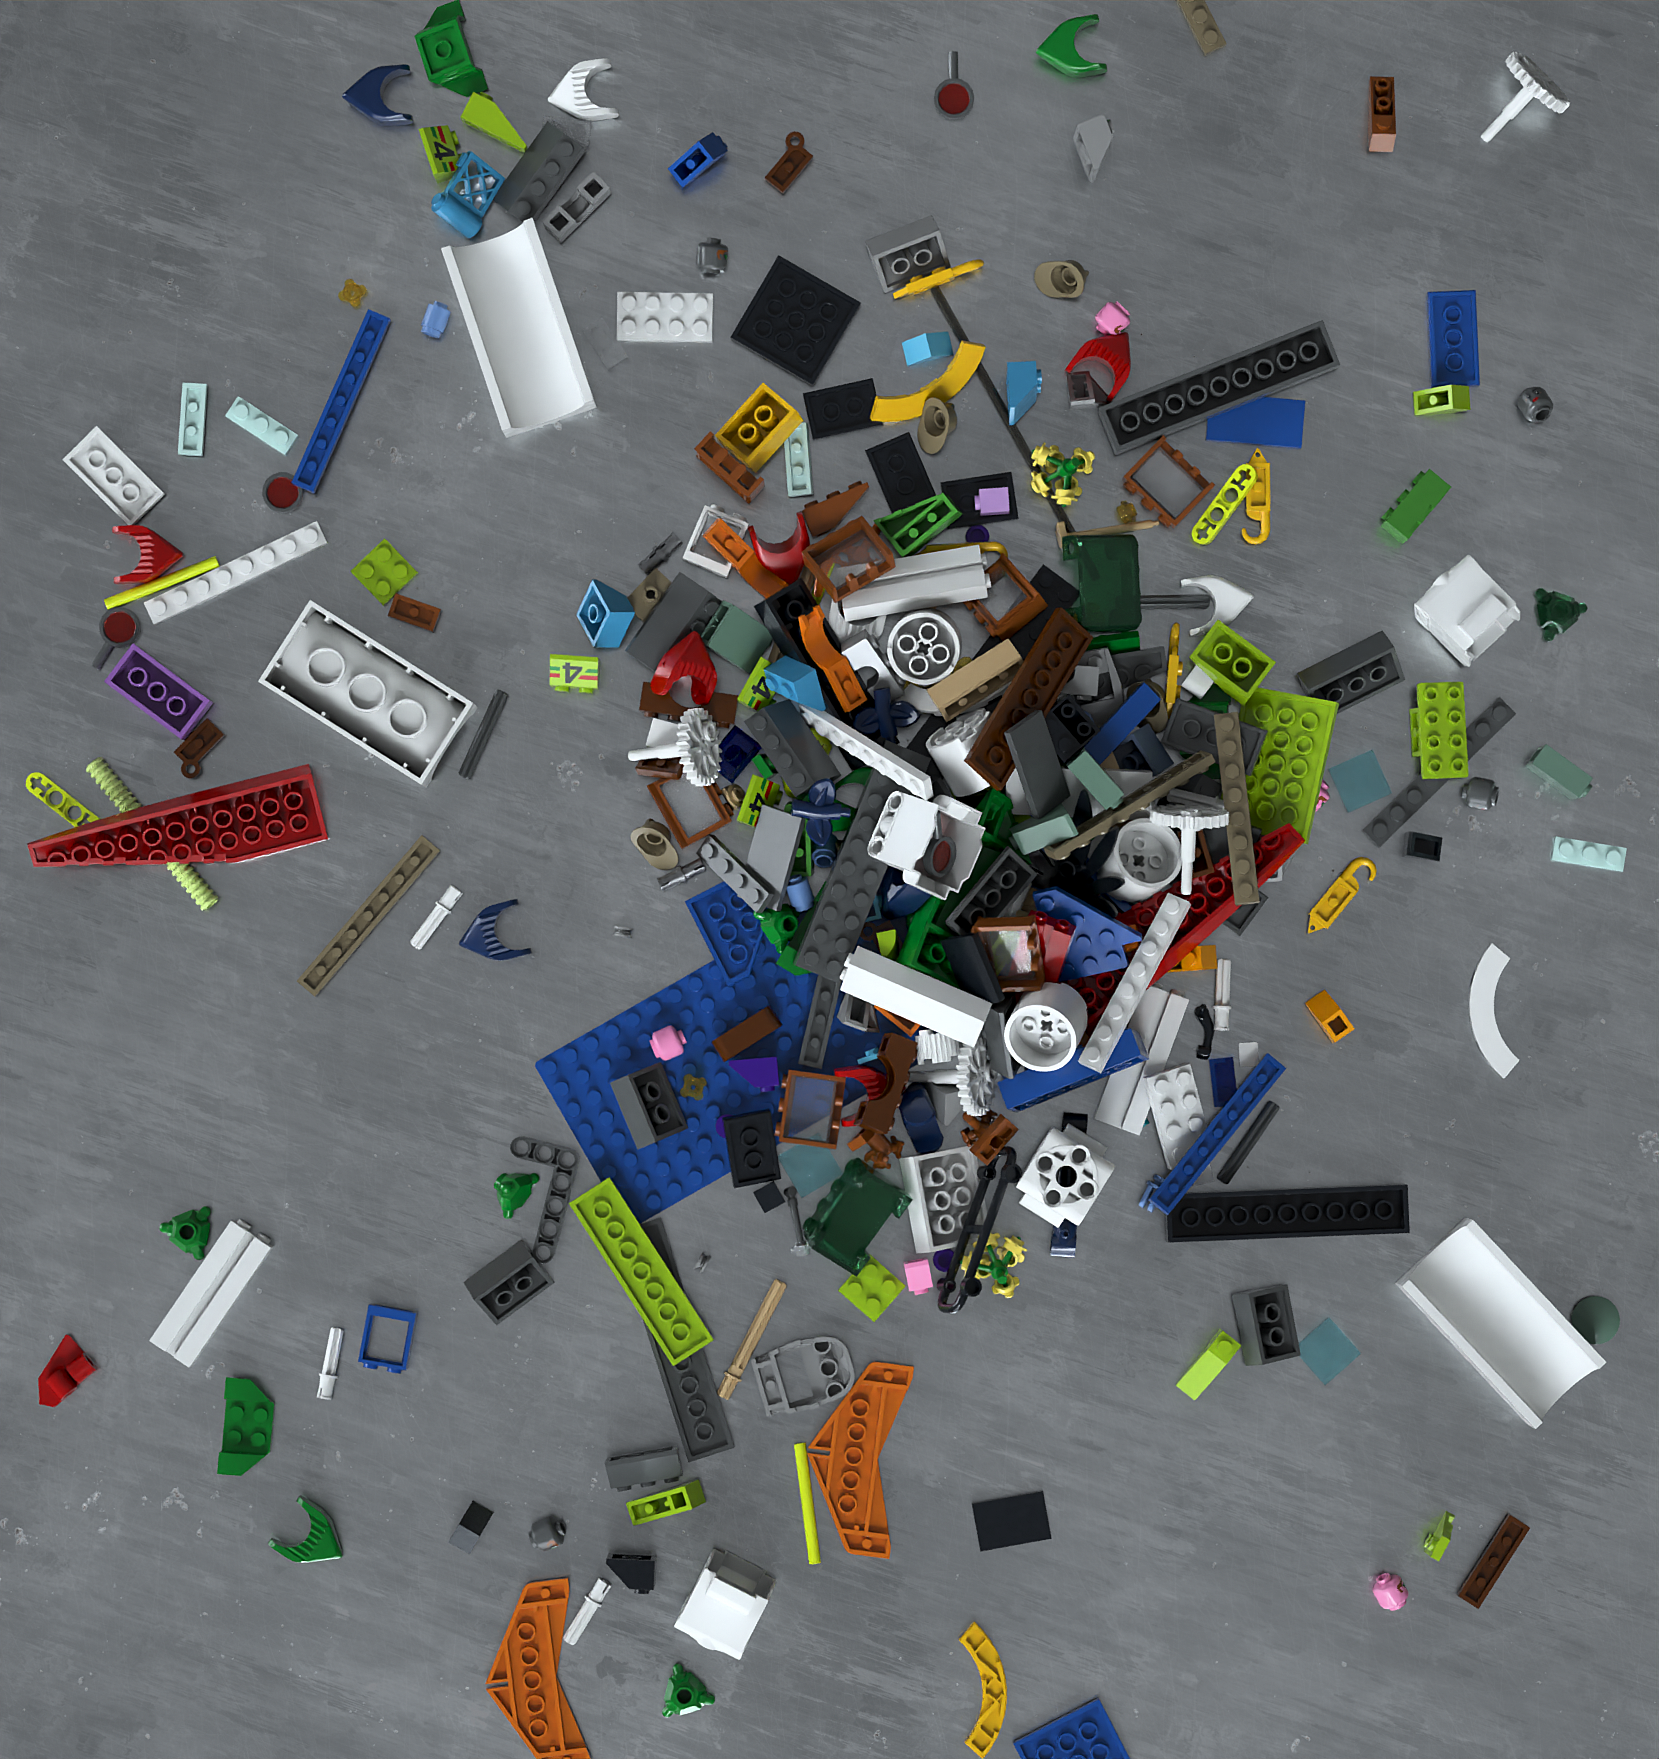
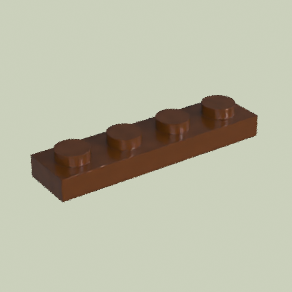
[1457,1514,1530,1609]

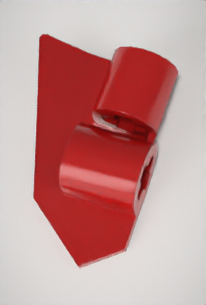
[38,1334,97,1407]

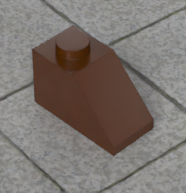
[1178,828,1215,879]

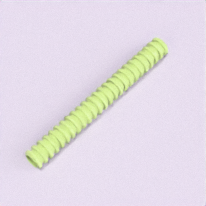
[86,757,219,911]

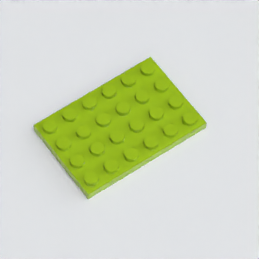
[1220,687,1339,844]

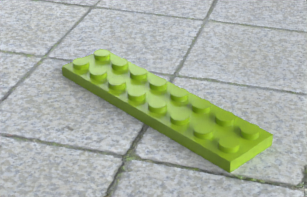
[569,1177,714,1366]

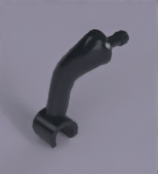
[1195,1004,1215,1060]

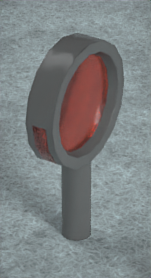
[934,51,974,120]
[262,471,325,513]
[91,607,141,670]
[923,810,956,877]

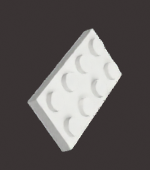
[617,292,713,342]
[62,426,165,525]
[1143,1063,1207,1170]

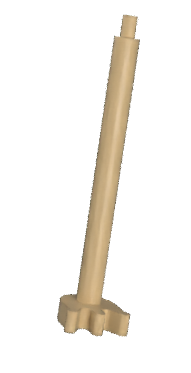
[1055,520,1159,548]

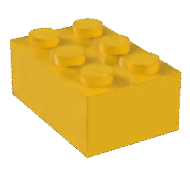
[715,383,804,473]

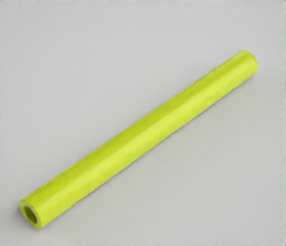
[104,556,220,610]
[794,1442,821,1564]

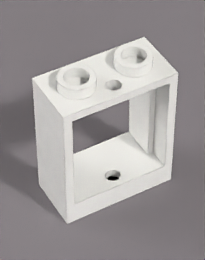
[683,504,749,579]

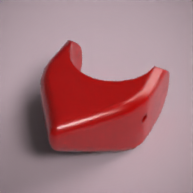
[1065,332,1131,403]
[748,511,810,584]
[112,525,184,584]
[650,631,717,706]
[834,1065,906,1127]

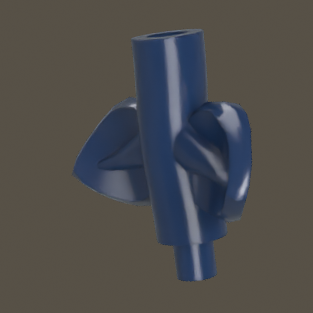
[853,687,920,744]
[791,778,851,847]

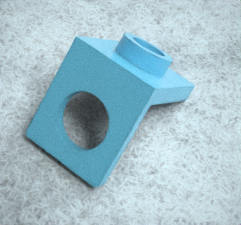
[865,894,882,922]
[857,1047,879,1064]

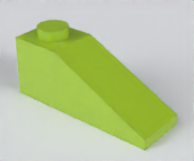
[460,92,528,153]
[1176,1329,1242,1400]
[626,1479,706,1526]

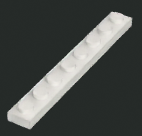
[144,521,328,625]
[799,704,934,801]
[1078,893,1191,1073]

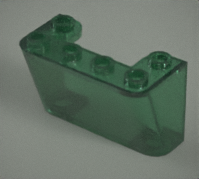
[1062,534,1142,634]
[802,1158,913,1277]

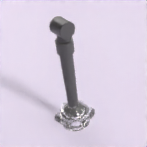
[784,1186,814,1257]

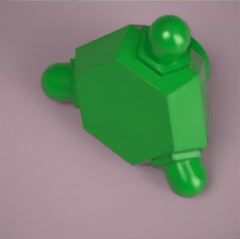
[753,903,801,954]
[494,1173,540,1219]
[159,1206,211,1260]
[662,1664,715,1717]

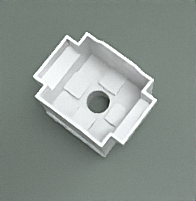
[1414,555,1520,667]
[868,791,986,900]
[1015,1123,1115,1228]
[674,1548,777,1660]

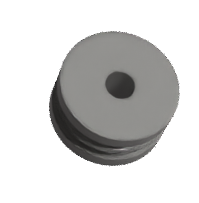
[613,926,633,938]
[694,1253,711,1274]

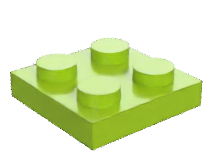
[350,538,419,606]
[838,1254,906,1322]

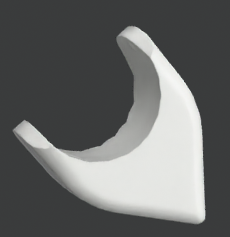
[548,58,619,121]
[1180,575,1254,636]
[829,599,887,643]

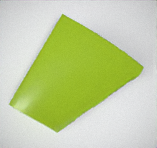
[876,929,899,962]

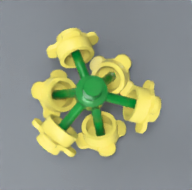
[1031,442,1095,507]
[960,1233,1027,1298]

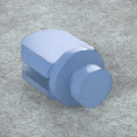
[1139,1174,1165,1213]

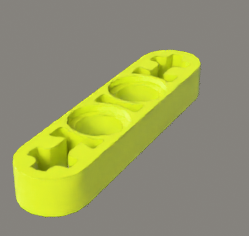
[1192,464,1258,545]
[26,772,100,827]

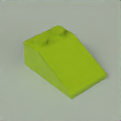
[1189,620,1276,706]

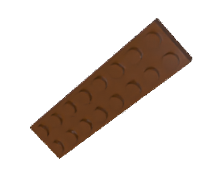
[964,607,1093,791]

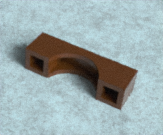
[639,682,738,729]
[854,1033,918,1134]

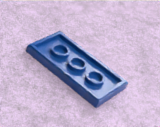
[1427,290,1480,388]
[1206,397,1305,449]

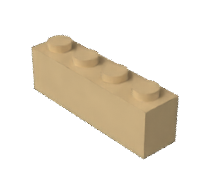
[926,639,1024,722]

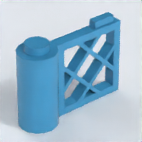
[431,151,505,238]

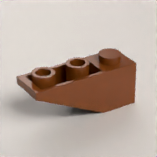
[1368,76,1396,152]
[801,481,869,539]

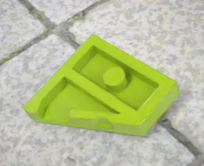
[1424,1511,1455,1561]

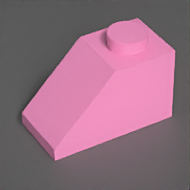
[903,1257,933,1295]

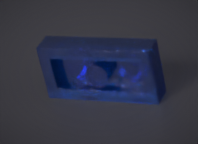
[1208,1057,1237,1107]

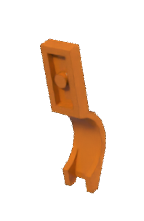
[702,518,788,599]
[798,605,867,712]

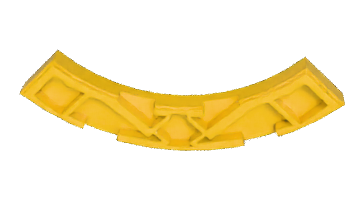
[870,340,986,422]
[958,1621,1007,1759]

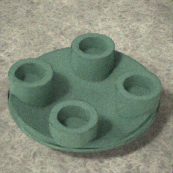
[1571,1296,1620,1344]

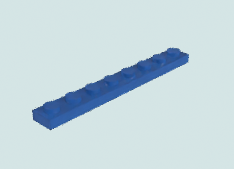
[291,309,391,494]
[1148,1053,1286,1215]

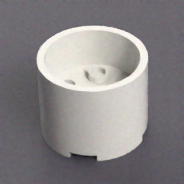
[887,608,962,685]
[926,708,991,797]
[1096,818,1182,903]
[1004,982,1088,1072]

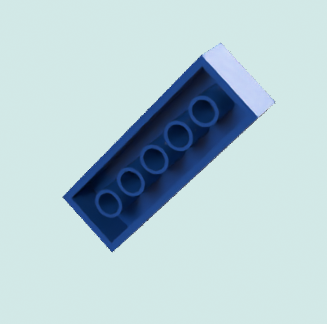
[997,1026,1149,1113]

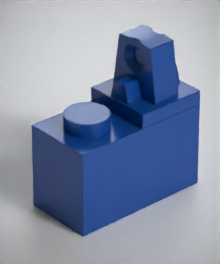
[668,132,728,187]

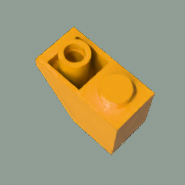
[1167,945,1217,973]
[1305,989,1355,1043]

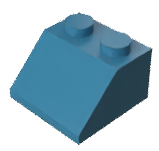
[1006,361,1042,425]
[576,579,635,648]
[764,655,826,711]

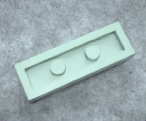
[178,382,208,456]
[225,396,299,456]
[784,422,814,497]
[1551,836,1627,872]

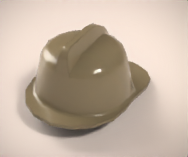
[1034,260,1089,298]
[917,397,957,454]
[1126,679,1168,734]
[631,818,679,870]

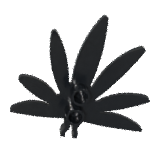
[1026,789,1125,918]

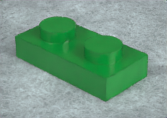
[752,753,778,779]

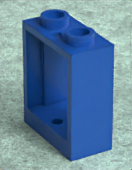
[358,1303,418,1374]

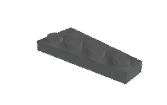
[1074,646,1168,705]

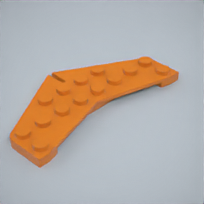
[807,1361,914,1559]
[485,1577,591,1759]

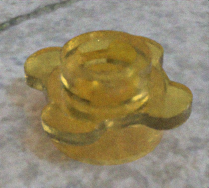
[338,279,367,307]
[1117,500,1137,524]
[680,1074,707,1101]

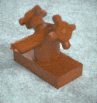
[960,1110,1019,1166]
[847,1128,904,1169]

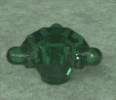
[1536,588,1588,642]

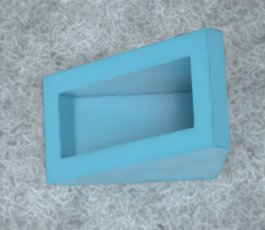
[902,332,954,366]

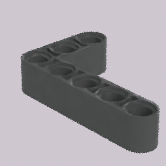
[510,1136,579,1264]

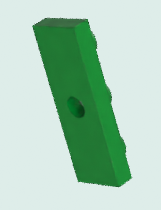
[1086,631,1140,654]

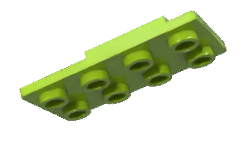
[1409,682,1469,779]

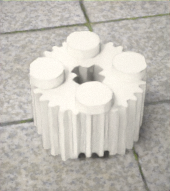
[915,1029,964,1065]

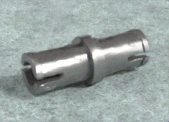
[638,532,683,576]
[657,857,707,892]

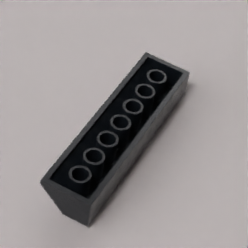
[754,578,900,771]

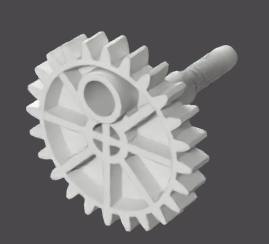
[1481,51,1570,143]
[628,708,722,787]
[1150,804,1229,895]
[908,1037,997,1116]

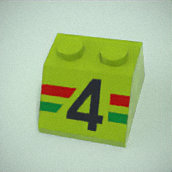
[419,125,463,184]
[549,654,601,694]
[737,657,777,713]
[737,774,783,828]

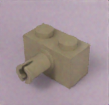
[627,568,672,623]

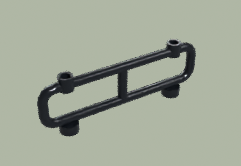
[937,1146,1022,1314]

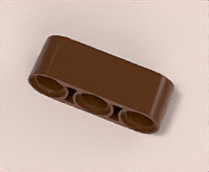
[711,1005,783,1062]

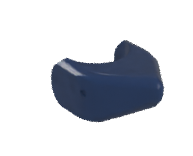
[342,64,413,126]
[881,865,932,920]
[459,899,532,961]
[899,1082,944,1154]

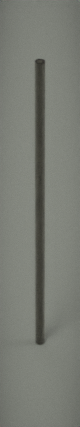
[930,286,1101,581]

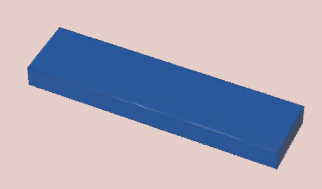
[1084,682,1161,764]

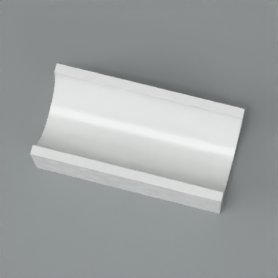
[441,218,597,438]
[258,600,478,788]
[1395,1218,1606,1429]

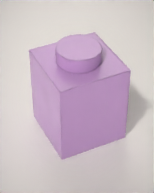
[974,487,1010,516]

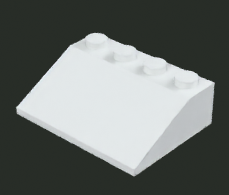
[899,1145,987,1254]

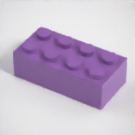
[104,644,213,741]

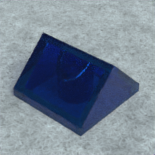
[717,725,763,785]

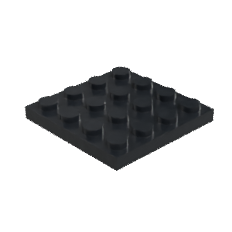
[730,255,861,386]

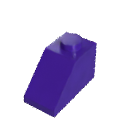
[729,1057,779,1092]

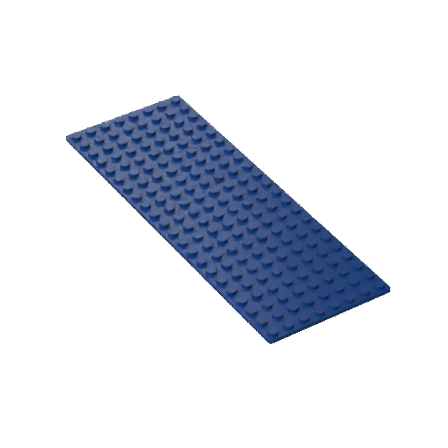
[535,881,1041,1224]

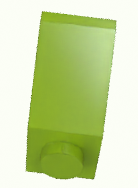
[1413,385,1471,416]

